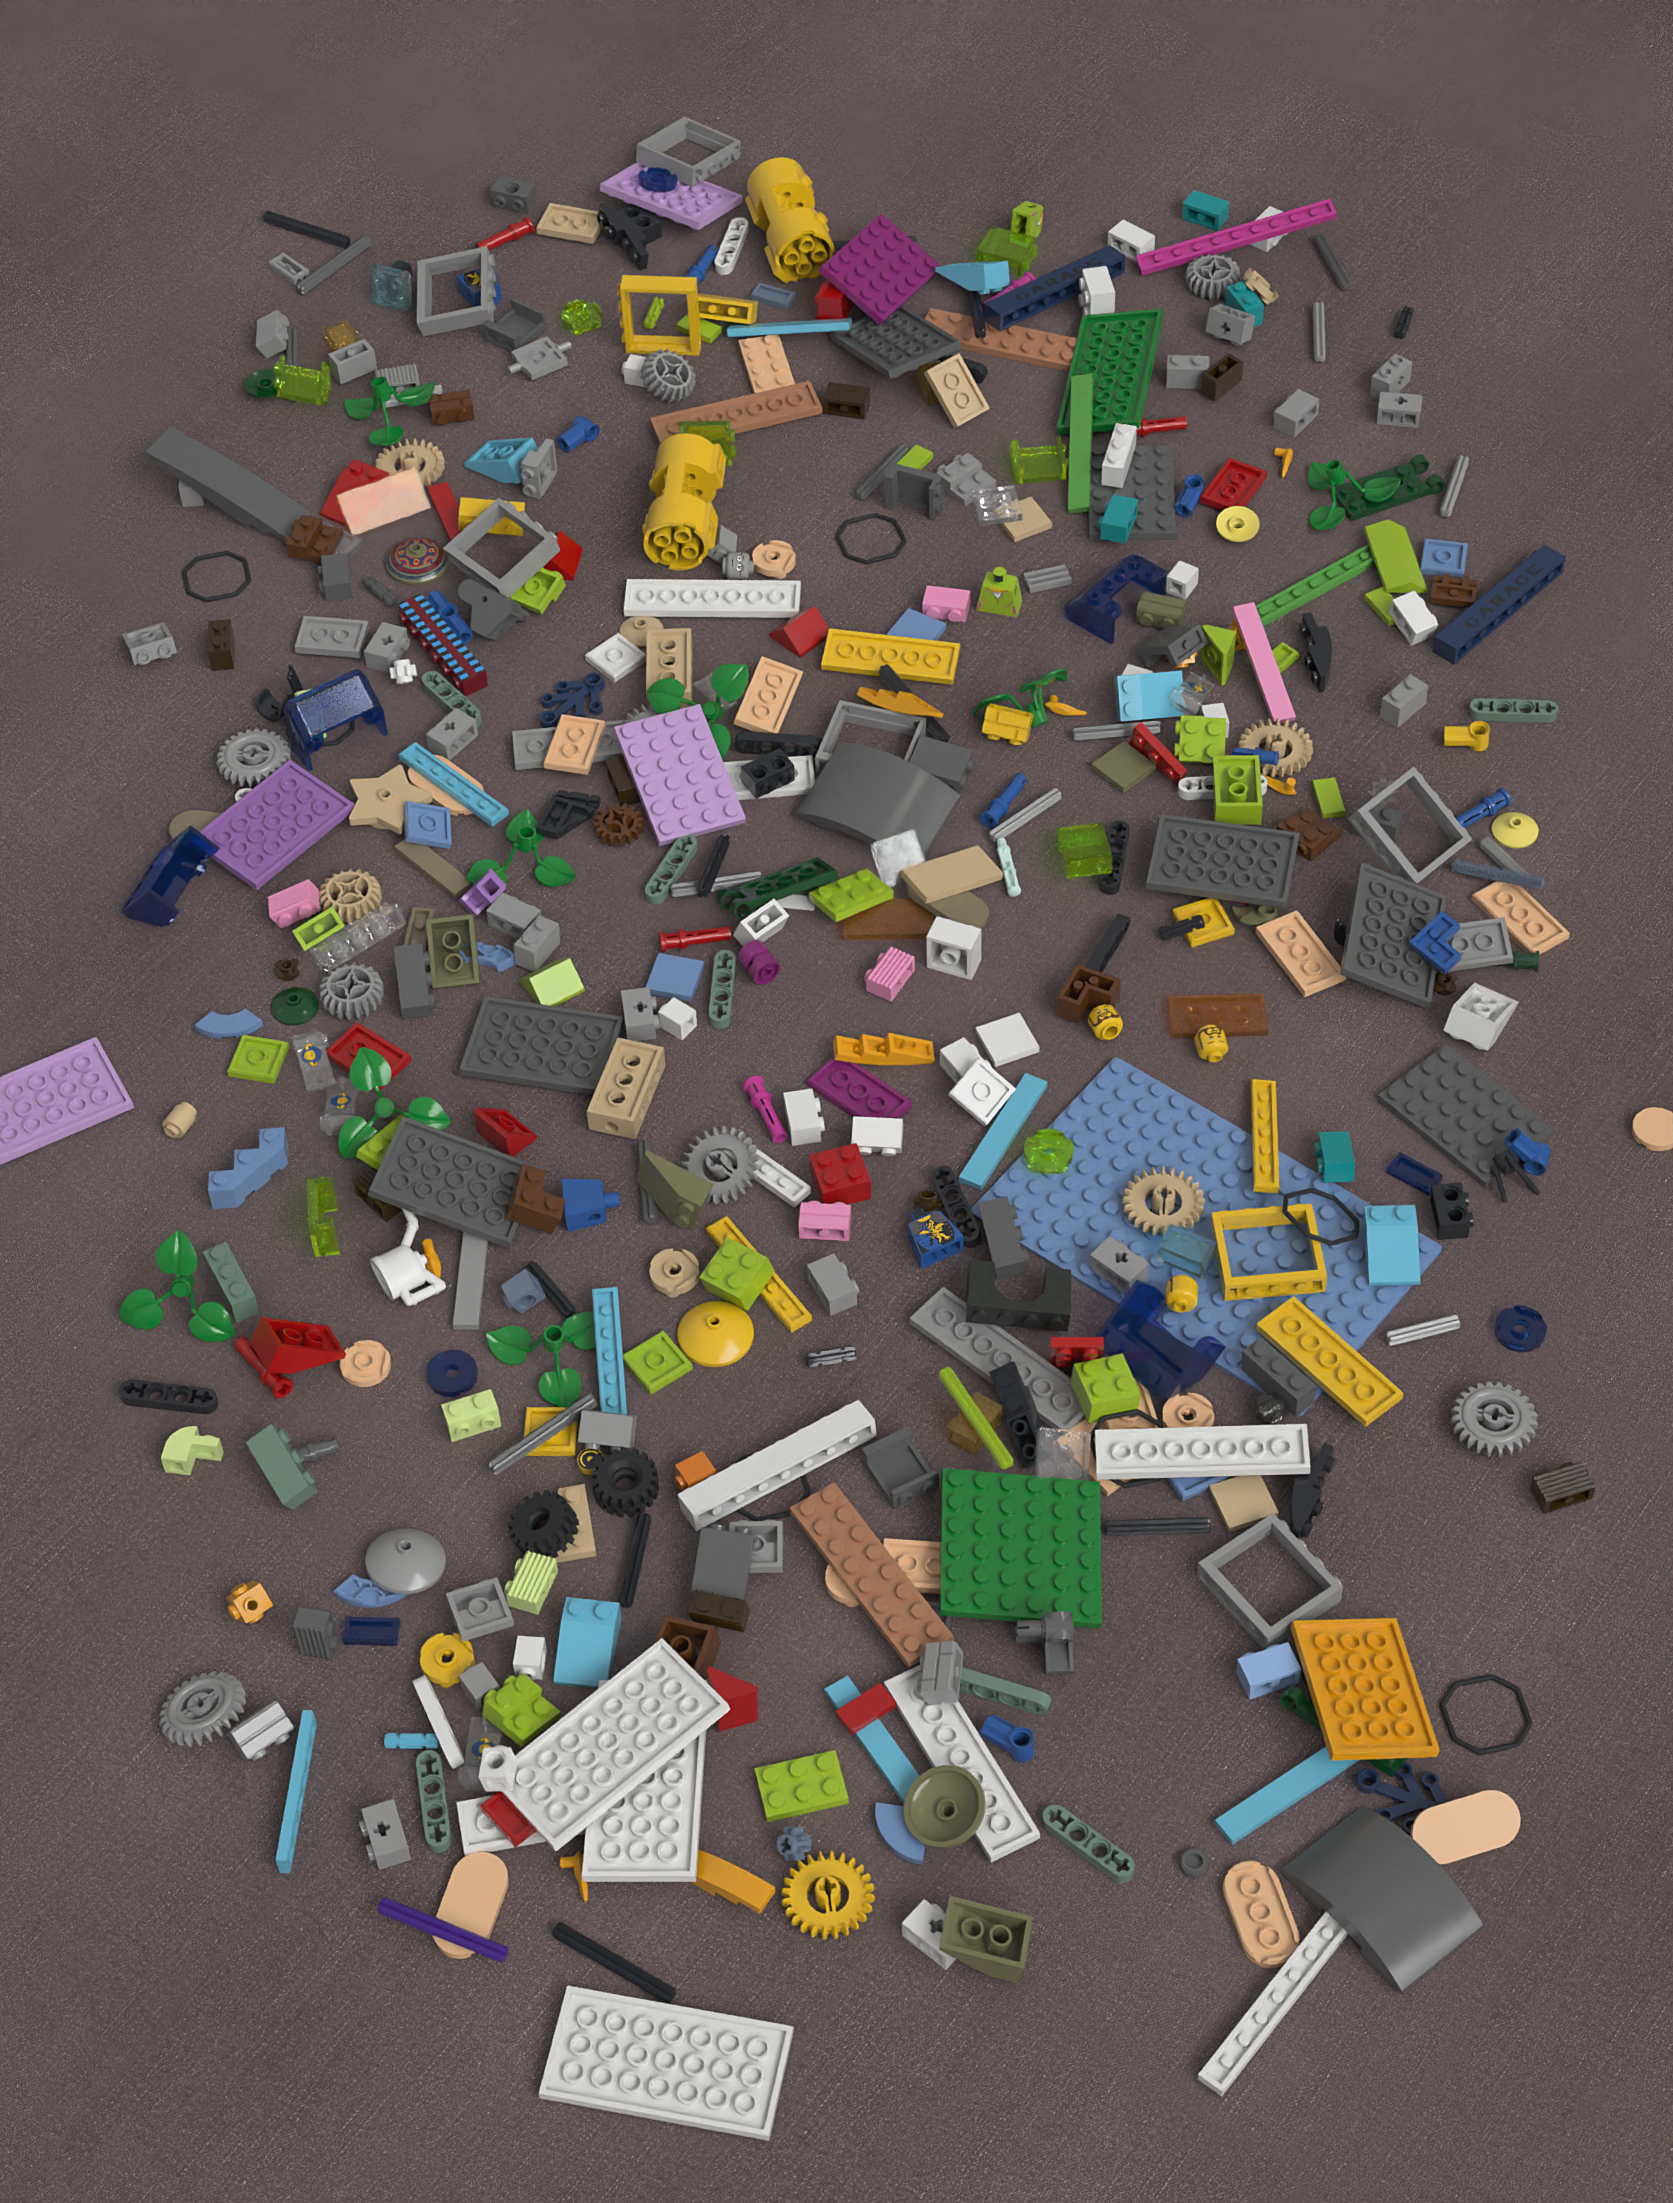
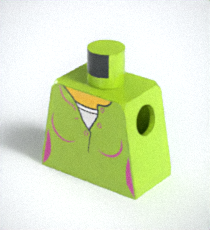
[1010,201,1044,249]
[977,567,1022,617]

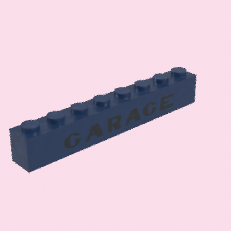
[984,245,1126,331]
[1433,544,1566,665]

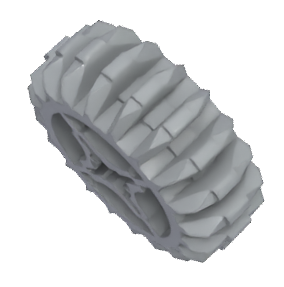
[1185,254,1241,300]
[640,348,696,403]
[319,962,384,1021]

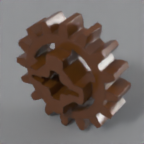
[593,803,644,847]

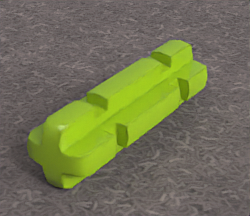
[643,297,664,330]

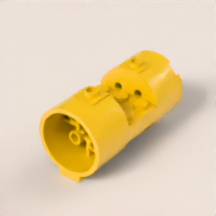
[745,157,835,284]
[642,433,726,570]

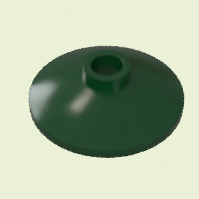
[245,369,286,398]
[271,987,319,1026]

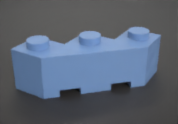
[208,1127,289,1209]

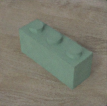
[203,1242,259,1323]
[246,1424,318,1510]

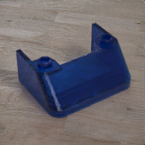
[284,669,388,771]
[121,825,220,927]

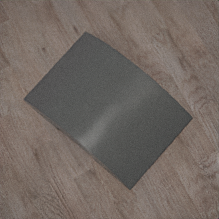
[796,742,961,867]
[1281,1806,1483,1994]

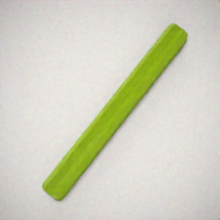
[939,1367,1013,1470]

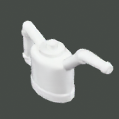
[370,1208,446,1306]

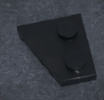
[536,795,594,840]

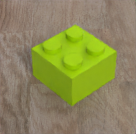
[699,1237,775,1312]
[1070,1353,1141,1424]

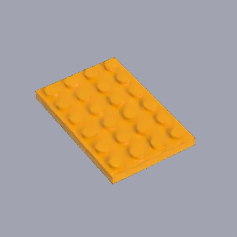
[1290,1618,1440,1761]

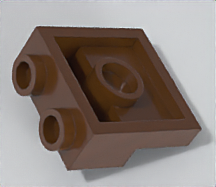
[284,515,344,563]
[1276,807,1342,862]

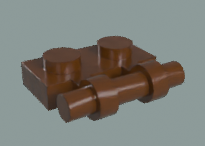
[1430,574,1478,608]

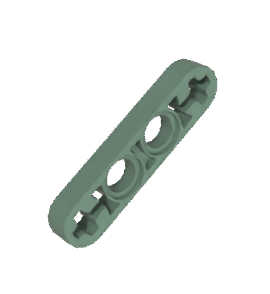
[421,671,482,728]
[1469,698,1559,723]
[645,834,698,905]
[709,950,736,1029]
[959,1667,1052,1715]
[416,1750,452,1853]
[1042,1805,1135,1883]

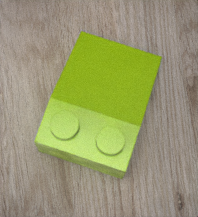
[1213,755,1263,825]

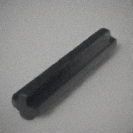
[524,1261,576,1318]

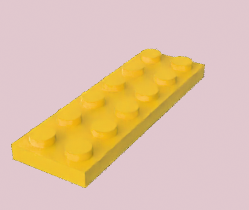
[821,628,960,685]
[1256,1296,1404,1427]

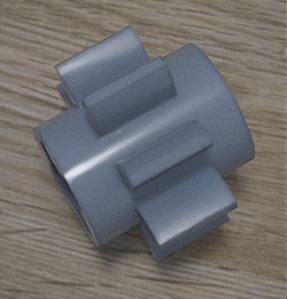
[777,1826,811,1861]

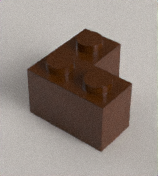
[1057,964,1121,1024]
[505,1163,565,1234]

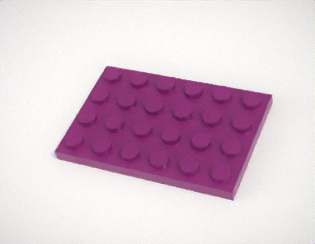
[818,214,941,325]

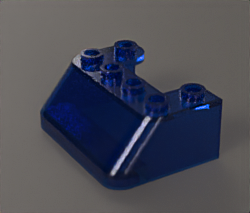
[1064,555,1167,645]
[1096,1280,1226,1400]

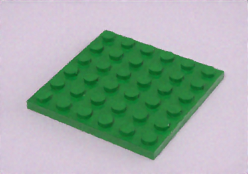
[939,1468,1102,1629]

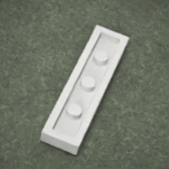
[721,1149,811,1208]

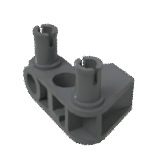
[458,578,529,641]
[1015,1611,1074,1675]

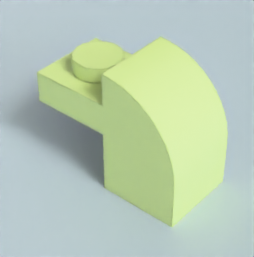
[161,1426,224,1475]

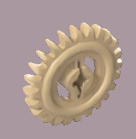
[375,438,445,491]
[1238,718,1313,777]
[1122,1166,1205,1237]

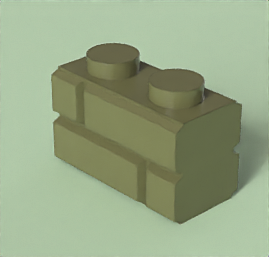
[1136,591,1187,629]

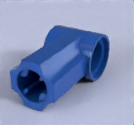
[557,415,600,453]
[1174,474,1204,518]
[1504,1128,1551,1175]
[980,1714,1035,1762]

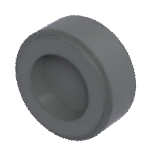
[1180,1849,1209,1879]

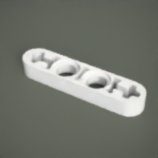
[715,217,749,275]
[1178,774,1267,800]
[413,1675,466,1769]

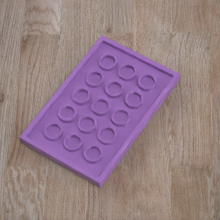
[191,760,355,890]

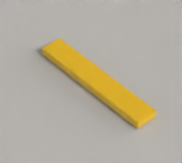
[1250,1079,1279,1194]
[706,1216,812,1333]

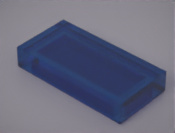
[1386,1152,1443,1196]
[343,1616,400,1646]

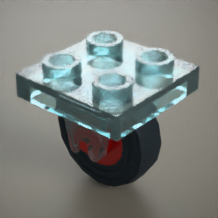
[370,260,412,312]

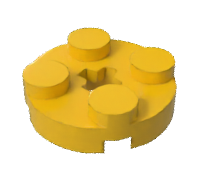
[420,1633,475,1688]

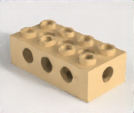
[646,628,693,710]
[587,1038,666,1139]

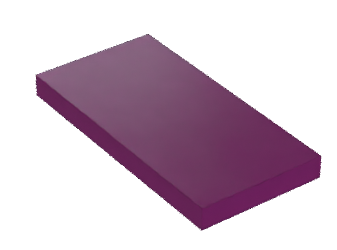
[807,1057,912,1119]

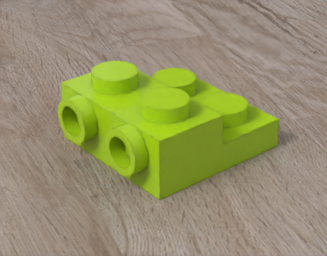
[509,567,566,615]
[1174,715,1226,764]
[482,1673,561,1747]

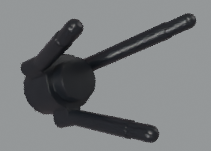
[1490,1149,1540,1203]

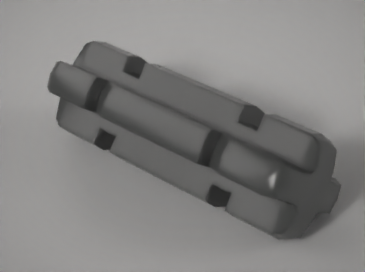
[363,576,398,606]

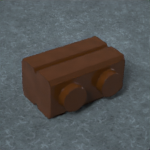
[429,389,475,426]

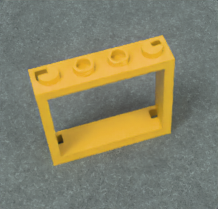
[617,275,701,356]
[1210,1203,1327,1301]

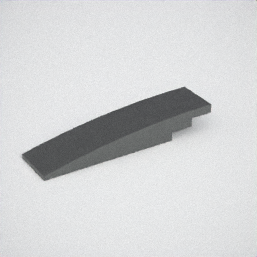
[145,427,312,542]

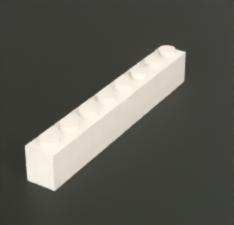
[678,1400,877,1531]

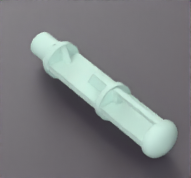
[996,838,1021,897]

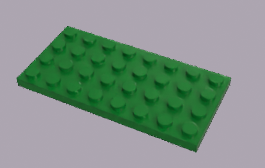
[1056,309,1164,434]

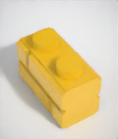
[982,703,1034,745]

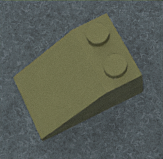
[426,914,480,989]
[636,1150,713,1231]
[939,1895,1033,1983]

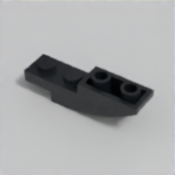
[596,203,649,270]
[1299,612,1332,692]
[989,1362,1049,1469]
[1290,1443,1336,1539]

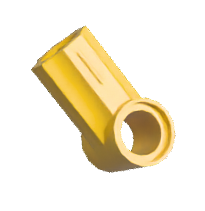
[1444,721,1490,751]

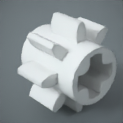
[389,659,417,684]

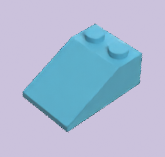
[935,261,1010,294]
[464,437,538,484]
[1114,671,1185,721]
[1362,1205,1420,1286]
[553,1597,622,1689]

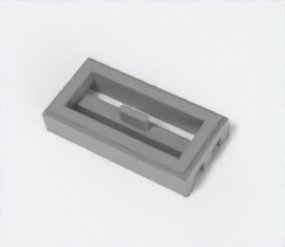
[268,252,310,285]
[1024,564,1072,593]

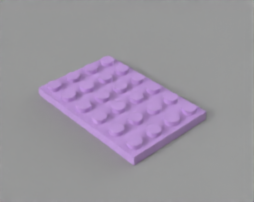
[600,162,743,230]
[614,704,746,846]
[0,1037,134,1165]

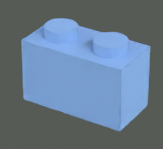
[1236,1642,1301,1700]

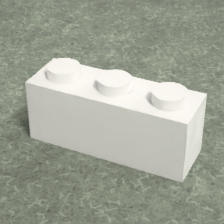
[1101,423,1137,488]

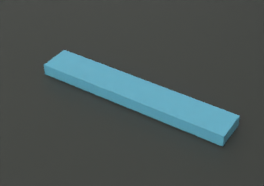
[727,318,852,337]
[399,742,509,827]
[959,1073,1047,1191]
[592,1287,627,1415]
[825,1676,919,1804]
[276,1710,317,1874]
[1215,1747,1359,1845]

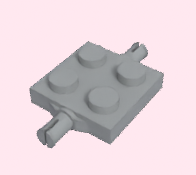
[507,336,572,380]

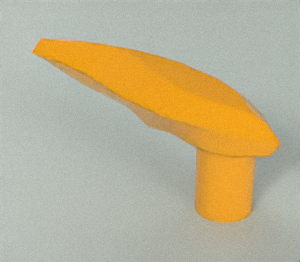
[1274,448,1293,479]
[1044,695,1087,716]
[1260,773,1297,795]
[422,1239,441,1278]
[560,1851,588,1902]

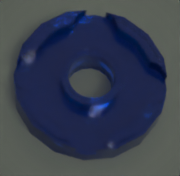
[638,167,678,192]
[1494,1305,1547,1352]
[426,1350,478,1397]

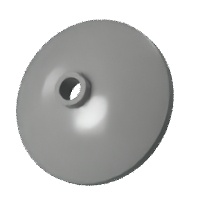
[365,1528,446,1594]

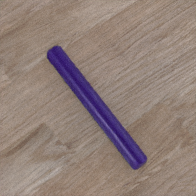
[378,1897,508,1962]

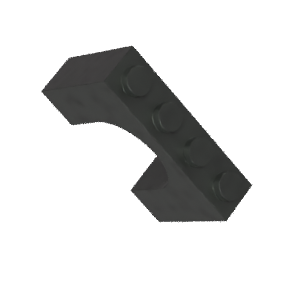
[966,1260,1071,1332]

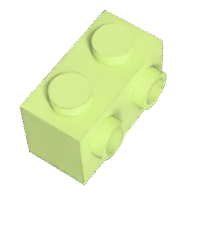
[441,1389,501,1442]

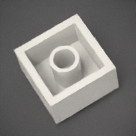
[1078,266,1115,315]
[926,917,981,980]

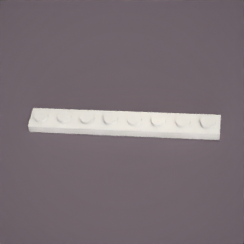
[1198,1912,1348,2096]

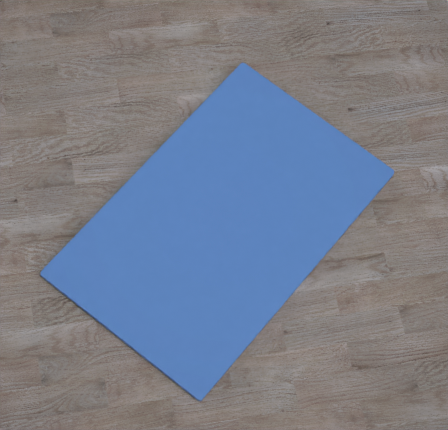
[971,1057,1442,1416]

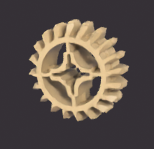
[319,868,382,925]

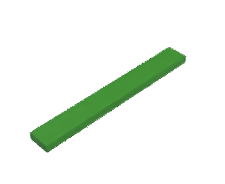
[1068,374,1093,514]
[1256,544,1376,627]

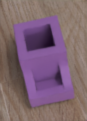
[458,868,506,917]

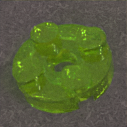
[561,299,602,335]
[1024,1129,1074,1174]

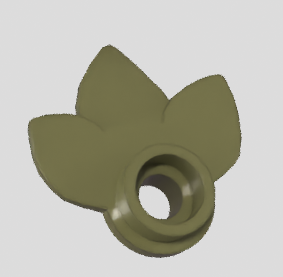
[1232,903,1279,925]

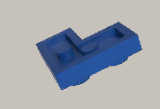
[1409,911,1461,974]

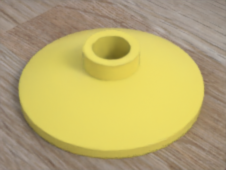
[1216,506,1260,542]
[1491,812,1538,848]

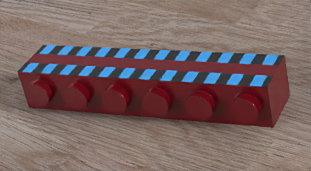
[397,593,488,697]

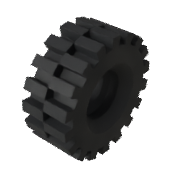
[592,1448,659,1518]
[507,1490,579,1558]

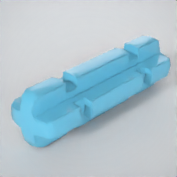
[384,1733,439,1749]

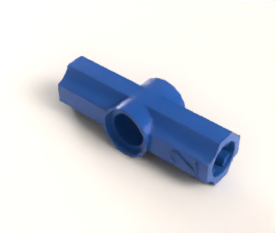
[425,590,473,645]

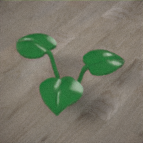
[345,377,435,446]
[1308,459,1401,530]
[646,664,749,760]
[973,668,1067,728]
[466,809,575,887]
[339,1047,450,1158]
[120,1229,235,1342]
[486,1311,596,1408]

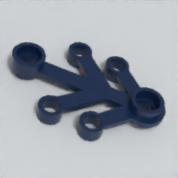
[540,672,605,728]
[1356,1762,1452,1836]

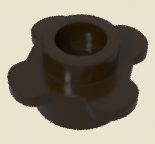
[275,958,300,981]
[1433,973,1457,996]
[913,1190,942,1211]

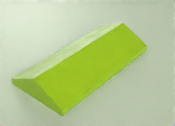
[1364,519,1427,593]

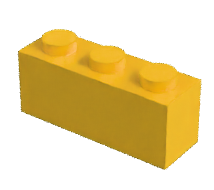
[698,293,758,324]
[458,497,525,536]

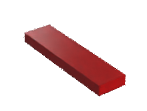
[427,482,461,541]

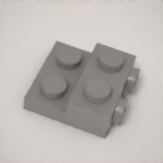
[520,438,557,499]
[936,453,996,506]
[122,622,177,665]
[729,1519,783,1573]
[446,1578,514,1642]

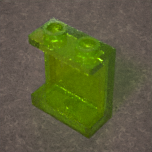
[976,226,1038,277]
[273,355,330,406]
[679,420,736,466]
[1009,436,1069,485]
[1056,822,1112,878]
[307,1177,340,1257]

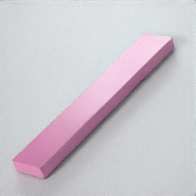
[1232,602,1296,725]

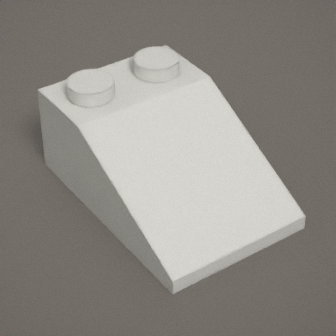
[1443,983,1518,1051]

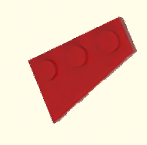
[1129,722,1187,785]

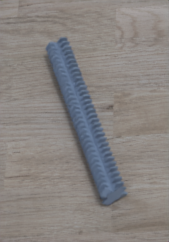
[1452,859,1545,890]

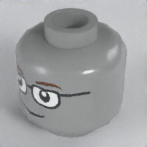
[723,552,754,580]

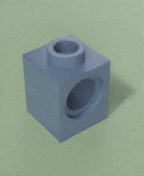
[501,1269,546,1314]

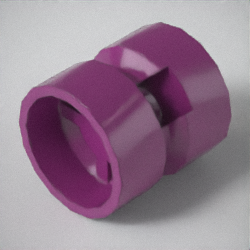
[738,940,781,985]

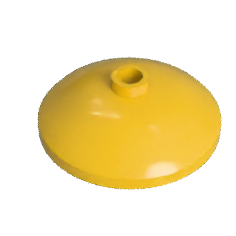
[677,1301,754,1367]

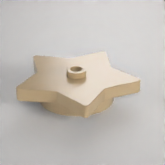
[349,765,432,834]

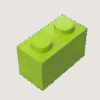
[292,906,345,951]

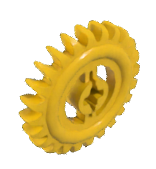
[781,1850,875,1940]

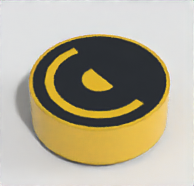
[577,1448,603,1475]

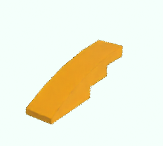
[856,687,944,718]
[833,1033,935,1065]
[691,1849,776,1914]

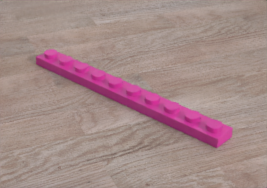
[1136,198,1337,276]

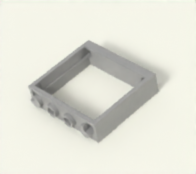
[636,117,741,187]
[417,246,496,336]
[443,498,561,598]
[815,700,926,774]
[1348,767,1472,884]
[1197,1513,1343,1650]

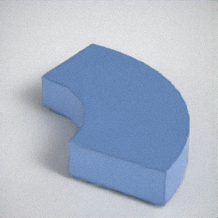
[458,942,515,973]
[194,1009,263,1039]
[333,1574,407,1608]
[875,1802,926,1865]

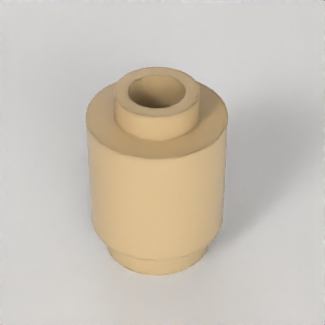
[162,1102,197,1138]

